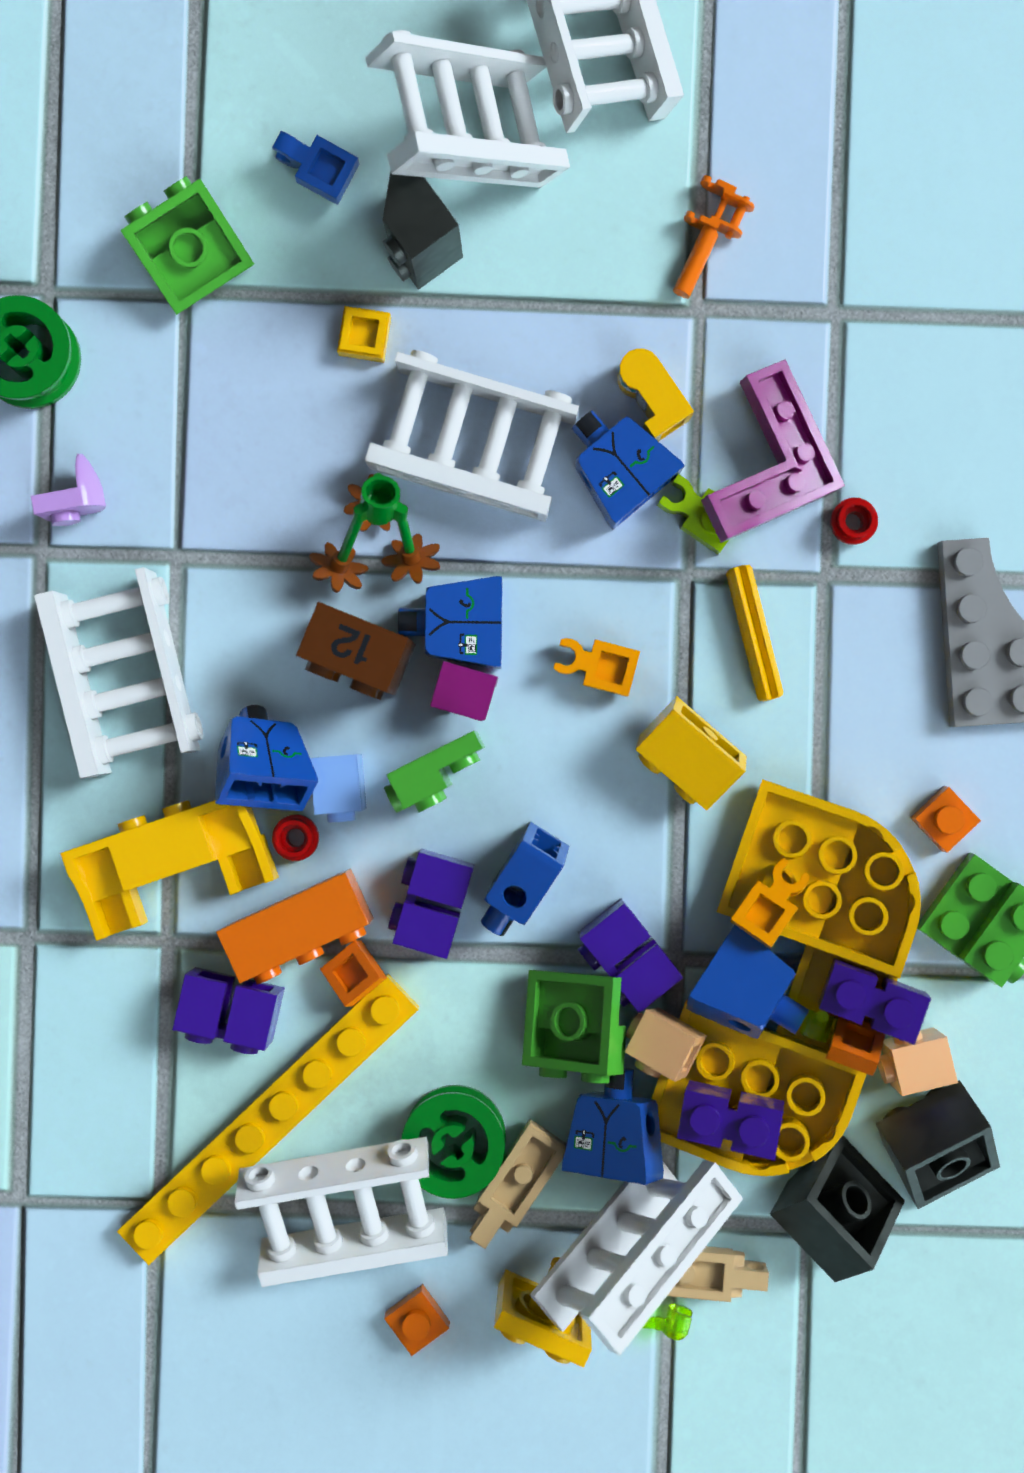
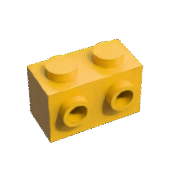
[635,696,747,811]

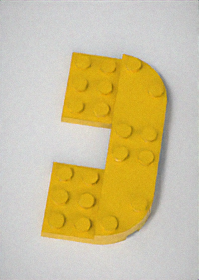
[652,779,921,1176]

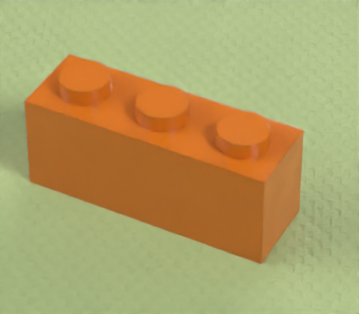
[216,868,374,985]

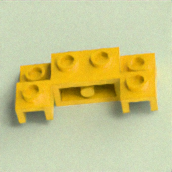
[60,800,279,941]

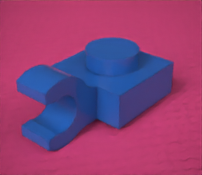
[272,131,359,205]

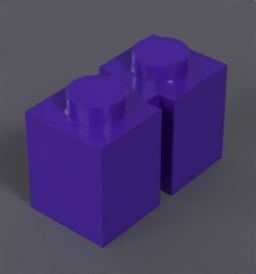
[388,849,475,959]
[577,898,683,1013]
[818,958,931,1045]
[172,967,285,1054]
[677,1080,784,1161]

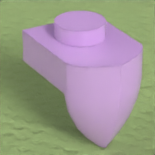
[31,454,106,526]

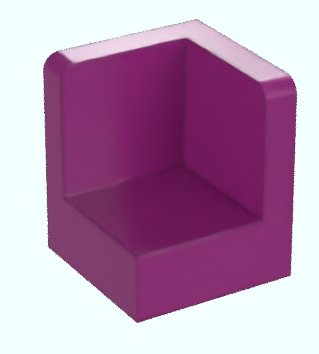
[430,661,499,721]

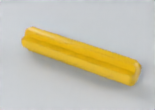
[726,565,783,701]

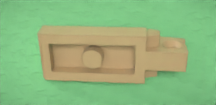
[469,1119,567,1249]
[667,1246,769,1302]

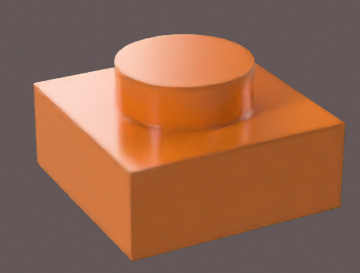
[910,786,981,853]
[320,940,387,1007]
[826,1016,885,1076]
[384,1284,450,1356]

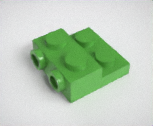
[120,176,254,315]
[384,731,485,813]
[917,853,1024,988]
[522,970,626,1084]

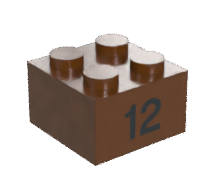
[296,601,416,700]

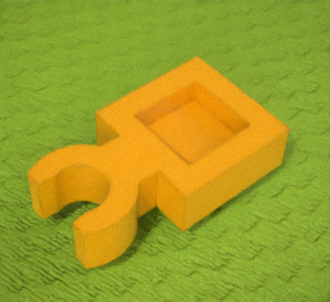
[553,638,640,697]
[730,858,810,949]

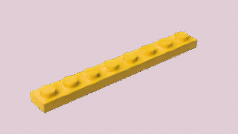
[117,973,420,1265]

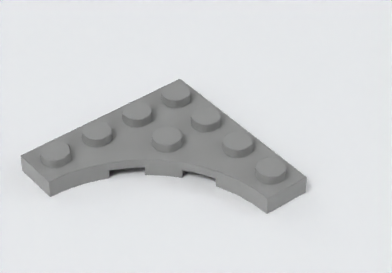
[937,538,1024,727]

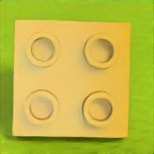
[494,1257,592,1368]

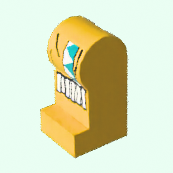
[617,349,694,442]

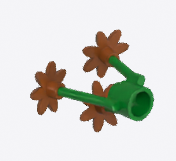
[309,473,440,593]

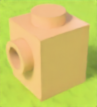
[625,1007,707,1082]
[878,1027,958,1096]

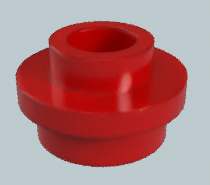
[830,497,878,545]
[272,814,319,861]

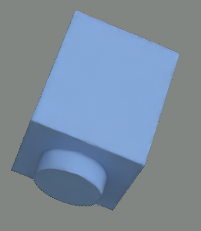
[310,754,367,822]

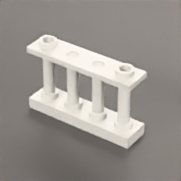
[527,0,684,133]
[365,30,570,188]
[365,350,579,522]
[34,567,203,779]
[234,1136,448,1287]
[530,1160,743,1355]

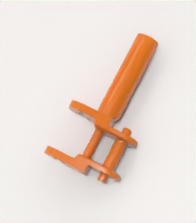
[673,175,755,299]

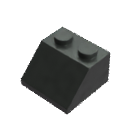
[383,170,463,290]
[876,1080,1000,1209]
[770,1135,905,1282]

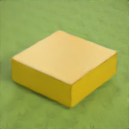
[337,306,391,363]

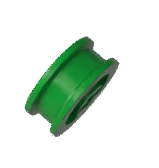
[0,295,81,409]
[401,1085,506,1199]

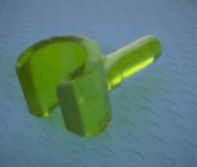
[799,1008,835,1042]
[642,1304,692,1340]

